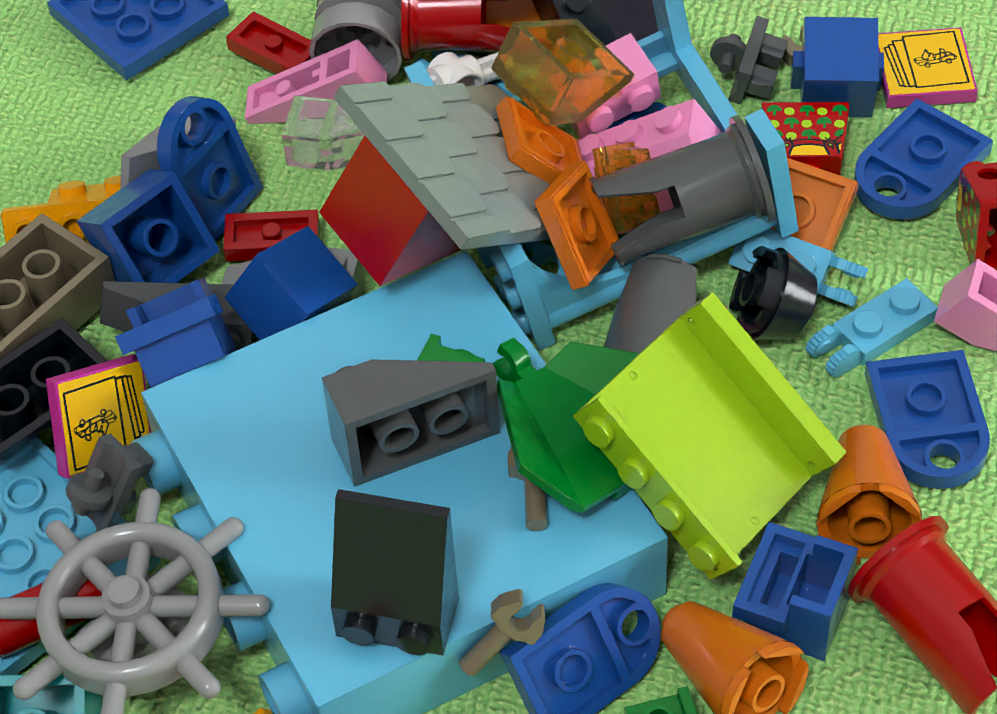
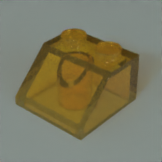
[491,19,635,126]

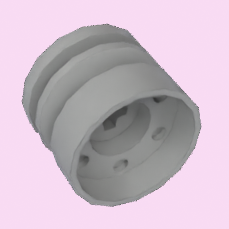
[309,0,403,82]

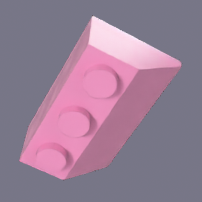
[577,99,722,235]

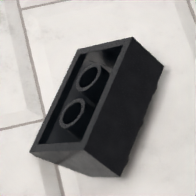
[0,318,108,461]

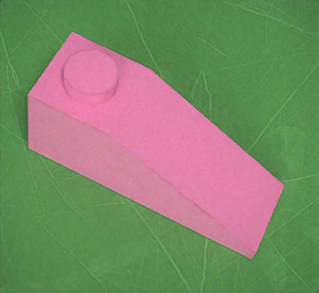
[245,39,387,124]
[934,259,997,351]

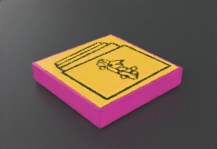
[878,27,978,108]
[46,354,151,479]

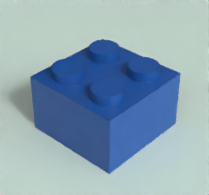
[76,169,220,283]

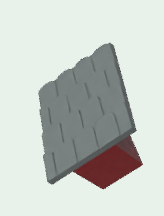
[319,81,550,286]

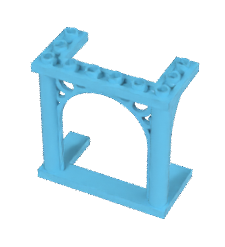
[404,0,799,351]

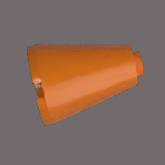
[816,425,923,565]
[661,601,809,714]

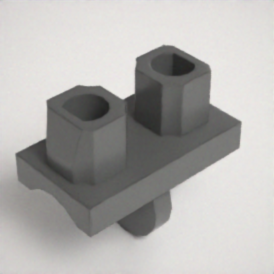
[710,16,788,105]
[65,433,154,531]

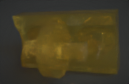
[592,141,660,233]

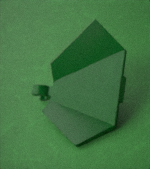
[493,337,639,513]

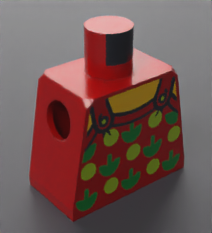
[761,102,850,175]
[956,161,997,270]

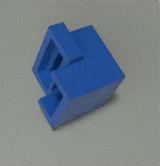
[790,17,884,118]
[224,226,358,340]
[115,277,236,387]
[732,522,858,661]

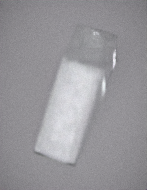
[282,95,364,171]

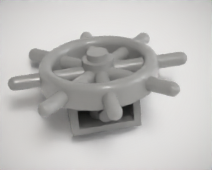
[0,488,270,714]

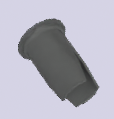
[589,115,776,266]
[604,254,697,353]

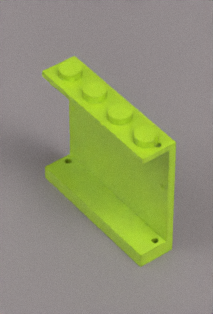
[573,292,847,580]

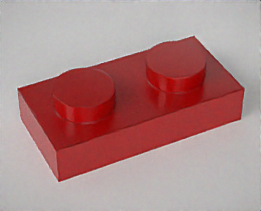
[226,11,311,74]
[223,209,320,262]

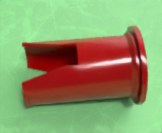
[401,0,550,61]
[847,516,997,714]

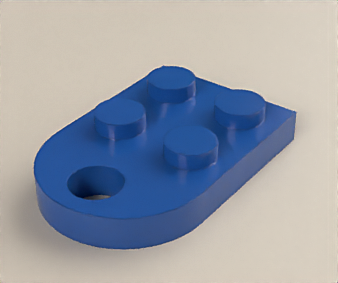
[157,96,263,241]
[854,98,993,219]
[864,350,990,489]
[499,583,661,714]

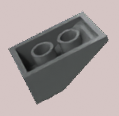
[322,359,500,487]

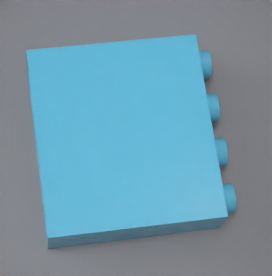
[130,251,668,714]

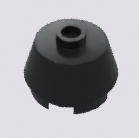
[729,246,817,340]

